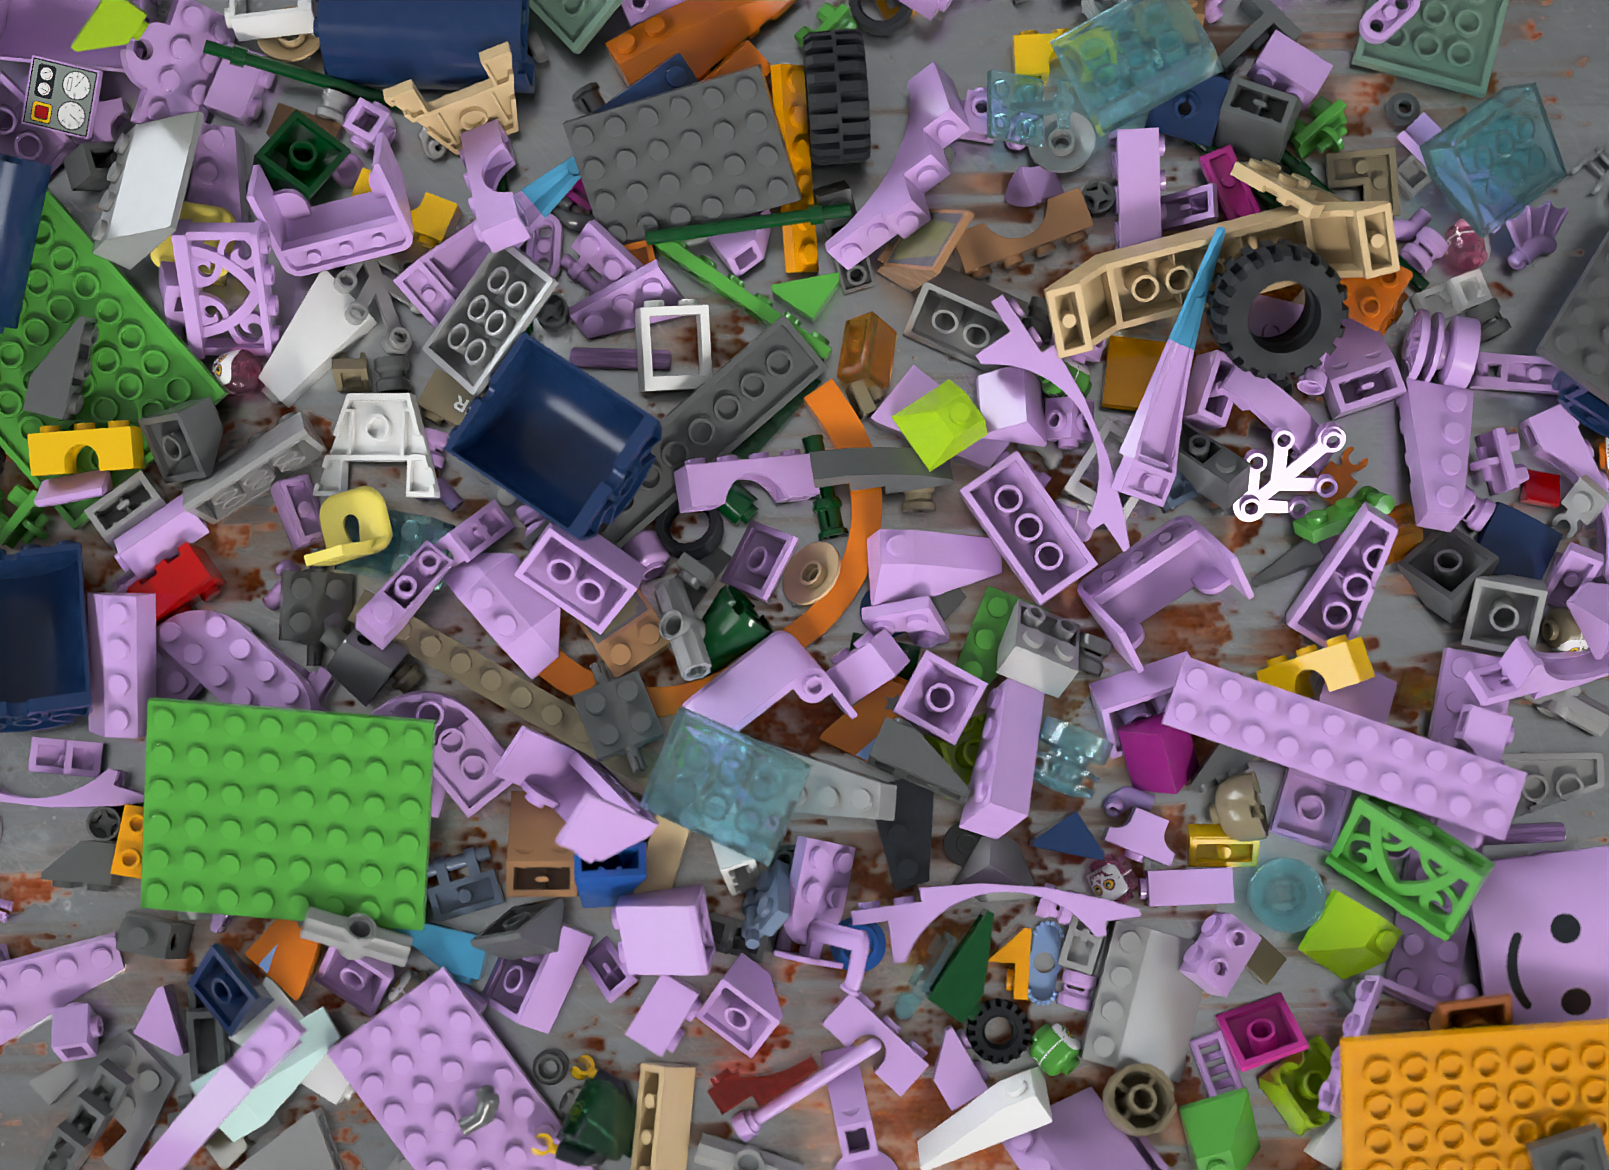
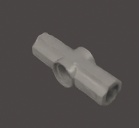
[654,577,712,681]
[1520,686,1609,737]
[300,906,413,967]
[694,1132,804,1170]

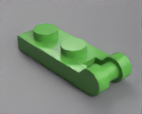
[1293,485,1395,544]

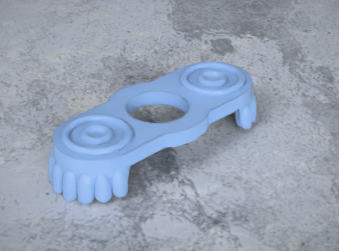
[1028,921,1064,1006]

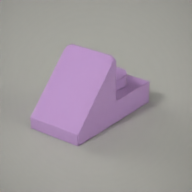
[1545,542,1604,607]

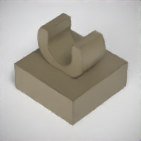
[332,352,373,392]
[845,378,887,421]

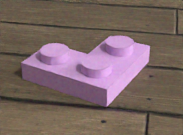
[862,595,950,648]

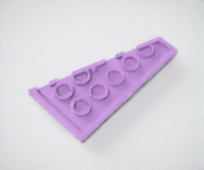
[0,932,125,1046]

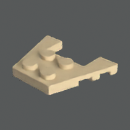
[383,41,519,155]
[1231,158,1351,218]

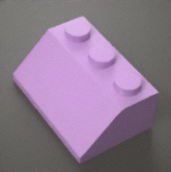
[514,521,647,635]
[1088,651,1190,759]
[481,903,593,1034]

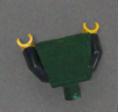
[531,1055,636,1167]

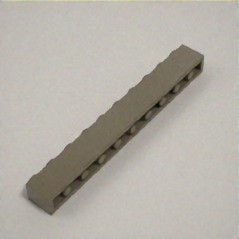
[347,589,670,791]

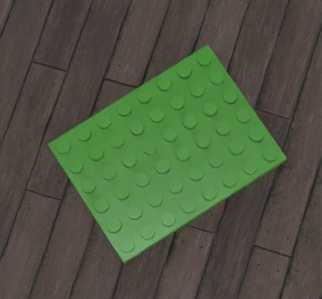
[0,187,229,530]
[141,697,436,931]

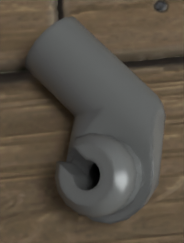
[551,198,595,231]
[458,1085,500,1136]

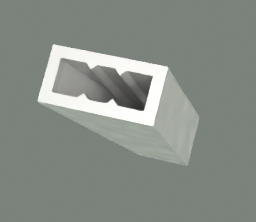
[258,270,378,408]
[229,976,355,1105]

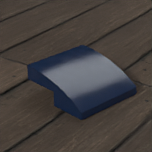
[1477,502,1563,580]

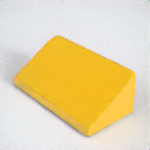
[1187,824,1260,867]

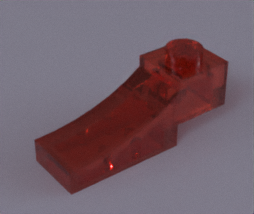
[707,1053,819,1115]

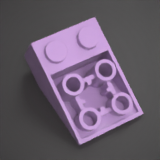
[1323,317,1407,420]

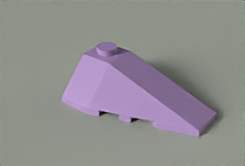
[867,529,1002,606]

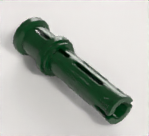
[801,434,849,541]

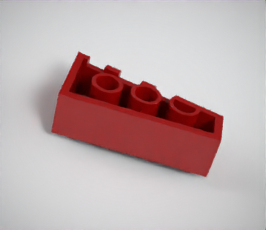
[87,541,227,629]

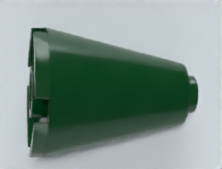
[701,585,774,679]

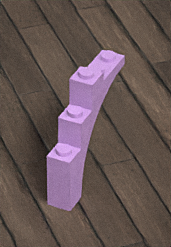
[825,61,970,270]

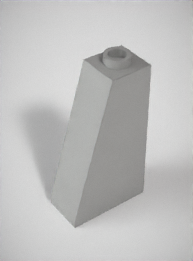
[235,1107,344,1170]

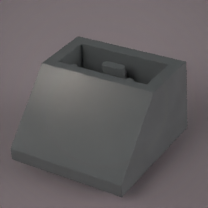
[1214,75,1303,164]

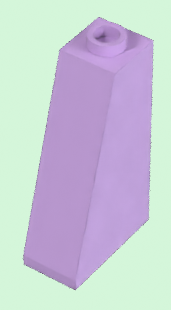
[870,365,1011,472]

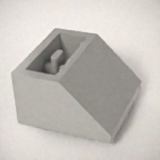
[84,470,170,553]
[996,599,1080,698]

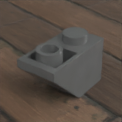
[41,840,122,892]

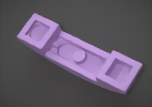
[1218,365,1334,477]

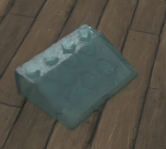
[1050,0,1223,138]
[1419,82,1568,238]
[640,706,812,866]

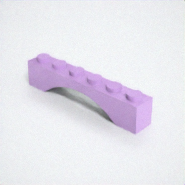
[1518,404,1609,584]

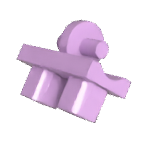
[1469,427,1529,496]

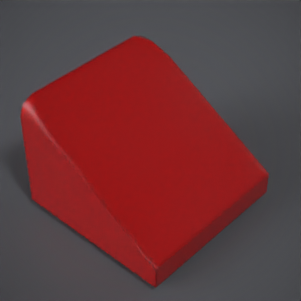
[1519,469,1561,509]

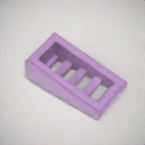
[1189,1030,1244,1098]

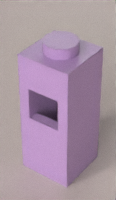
[114,494,210,579]
[1138,867,1234,907]

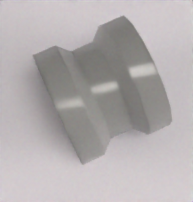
[315,88,356,127]

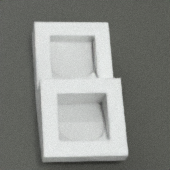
[1410,268,1492,320]

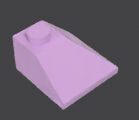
[314,946,395,1018]
[695,953,783,1059]

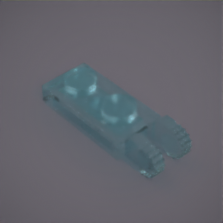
[894,930,958,1021]

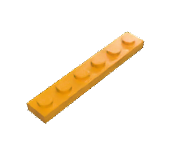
[770,64,819,273]

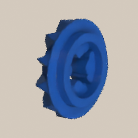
[830,917,886,972]

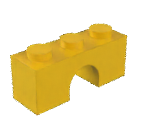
[1011,27,1118,85]
[350,167,462,249]
[27,420,145,476]
[1256,634,1375,698]

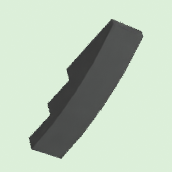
[809,447,954,494]
[34,1058,135,1170]

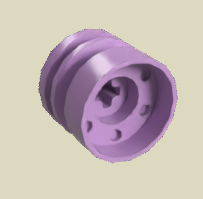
[1401,308,1481,389]

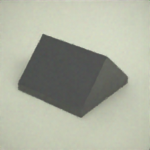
[470,897,564,960]

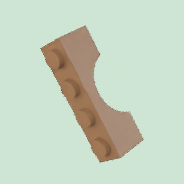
[953,188,1094,280]

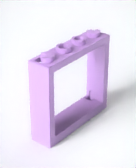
[1317,975,1439,1118]

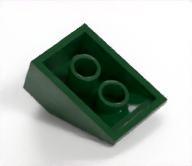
[924,908,994,1024]

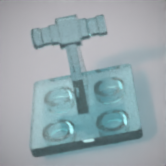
[987,69,1074,148]

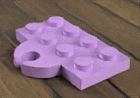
[120,0,236,124]

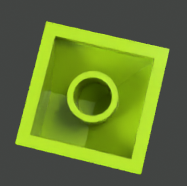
[71,0,149,52]
[892,379,988,472]
[1298,888,1403,980]

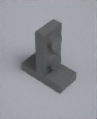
[1211,0,1302,76]
[675,547,732,612]

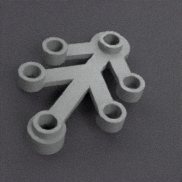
[333,254,421,356]

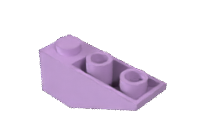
[355,540,454,650]
[821,1045,879,1163]

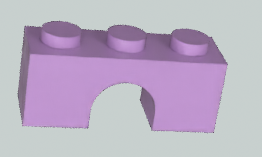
[822,991,929,1097]

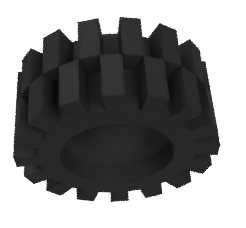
[966,998,1031,1064]

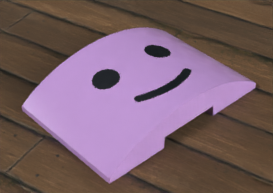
[1466,845,1609,1025]

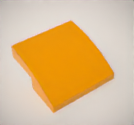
[1101,335,1167,411]

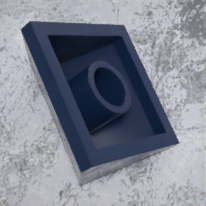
[1027,811,1105,860]
[188,943,274,1037]

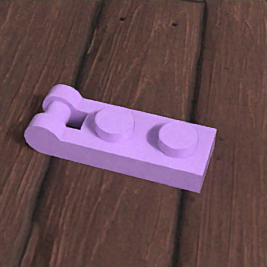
[1470,352,1560,395]

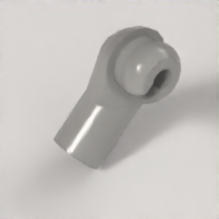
[418,126,446,159]
[1017,440,1064,469]

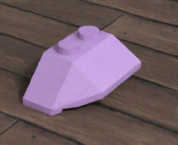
[443,553,561,680]

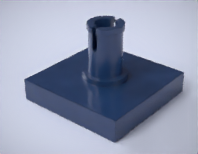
[1145,61,1231,147]

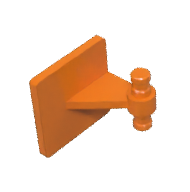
[1340,266,1413,336]

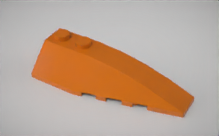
[605,0,798,87]

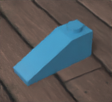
[393,921,489,984]

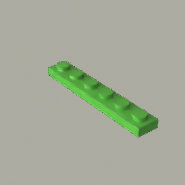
[655,240,832,364]

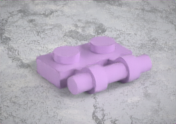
[560,219,643,296]

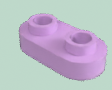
[1359,0,1421,44]
[526,213,563,278]

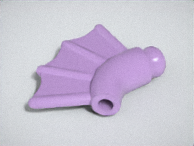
[1506,200,1569,270]

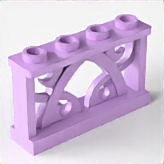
[171,219,283,359]

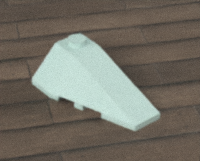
[190,1006,341,1142]

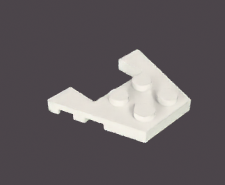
[313,393,441,498]

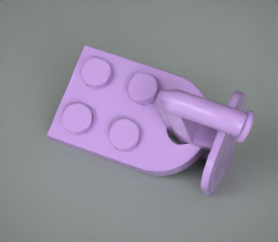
[773,836,869,996]

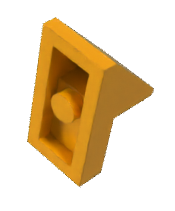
[988,927,1031,1000]

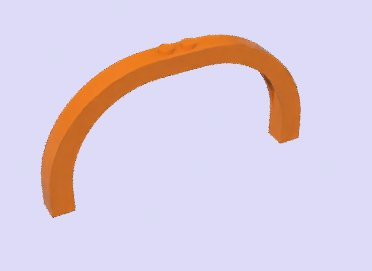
[539,379,882,718]

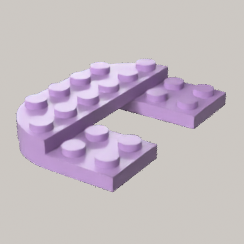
[156,610,321,710]
[369,691,512,818]

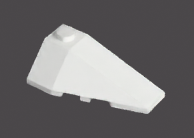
[917,1066,1053,1170]

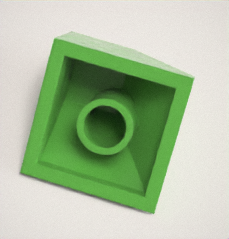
[1178,1087,1261,1170]

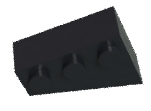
[875,779,934,891]

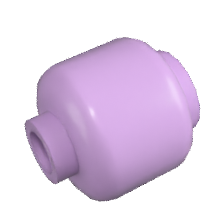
[621,528,670,581]

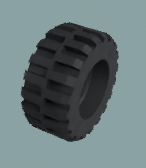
[803,29,871,165]
[1206,239,1349,380]

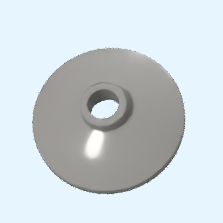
[1027,109,1096,173]

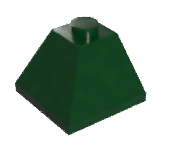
[251,109,351,200]

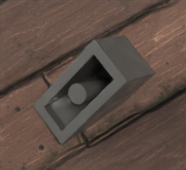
[63,142,118,191]

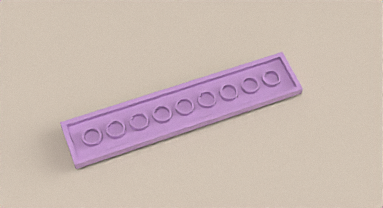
[1385,648,1509,1002]
[1161,656,1528,841]

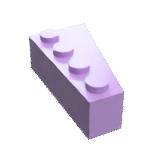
[1108,128,1167,250]
[1285,501,1398,648]
[959,678,1045,840]

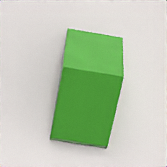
[771,272,840,325]

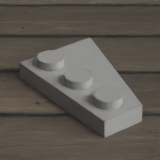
[1501,752,1605,820]

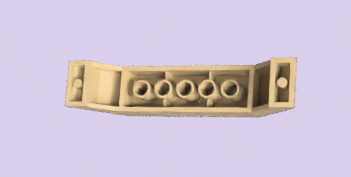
[1044,201,1400,359]

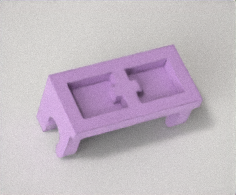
[433,500,515,567]

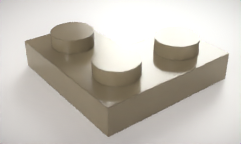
[1325,146,1401,217]

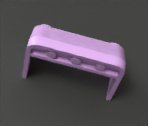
[246,132,414,276]
[1077,515,1254,674]
[680,631,857,803]
[492,726,659,863]

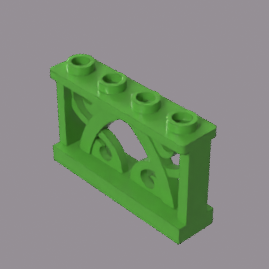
[1325,793,1495,941]

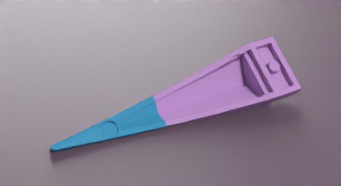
[393,156,581,329]
[1111,226,1226,507]

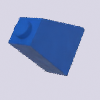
[574,841,647,908]

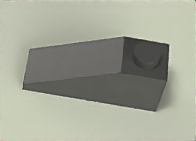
[867,717,971,805]

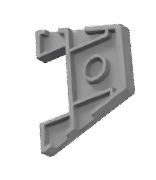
[28,1029,179,1170]

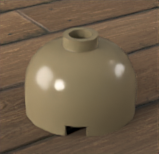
[1209,771,1268,842]
[1103,1063,1177,1137]

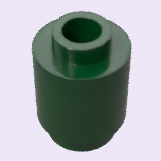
[717,481,759,525]

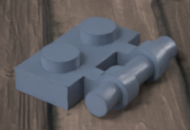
[427,845,505,923]
[742,860,790,949]

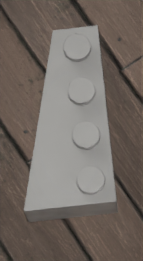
[748,739,897,821]

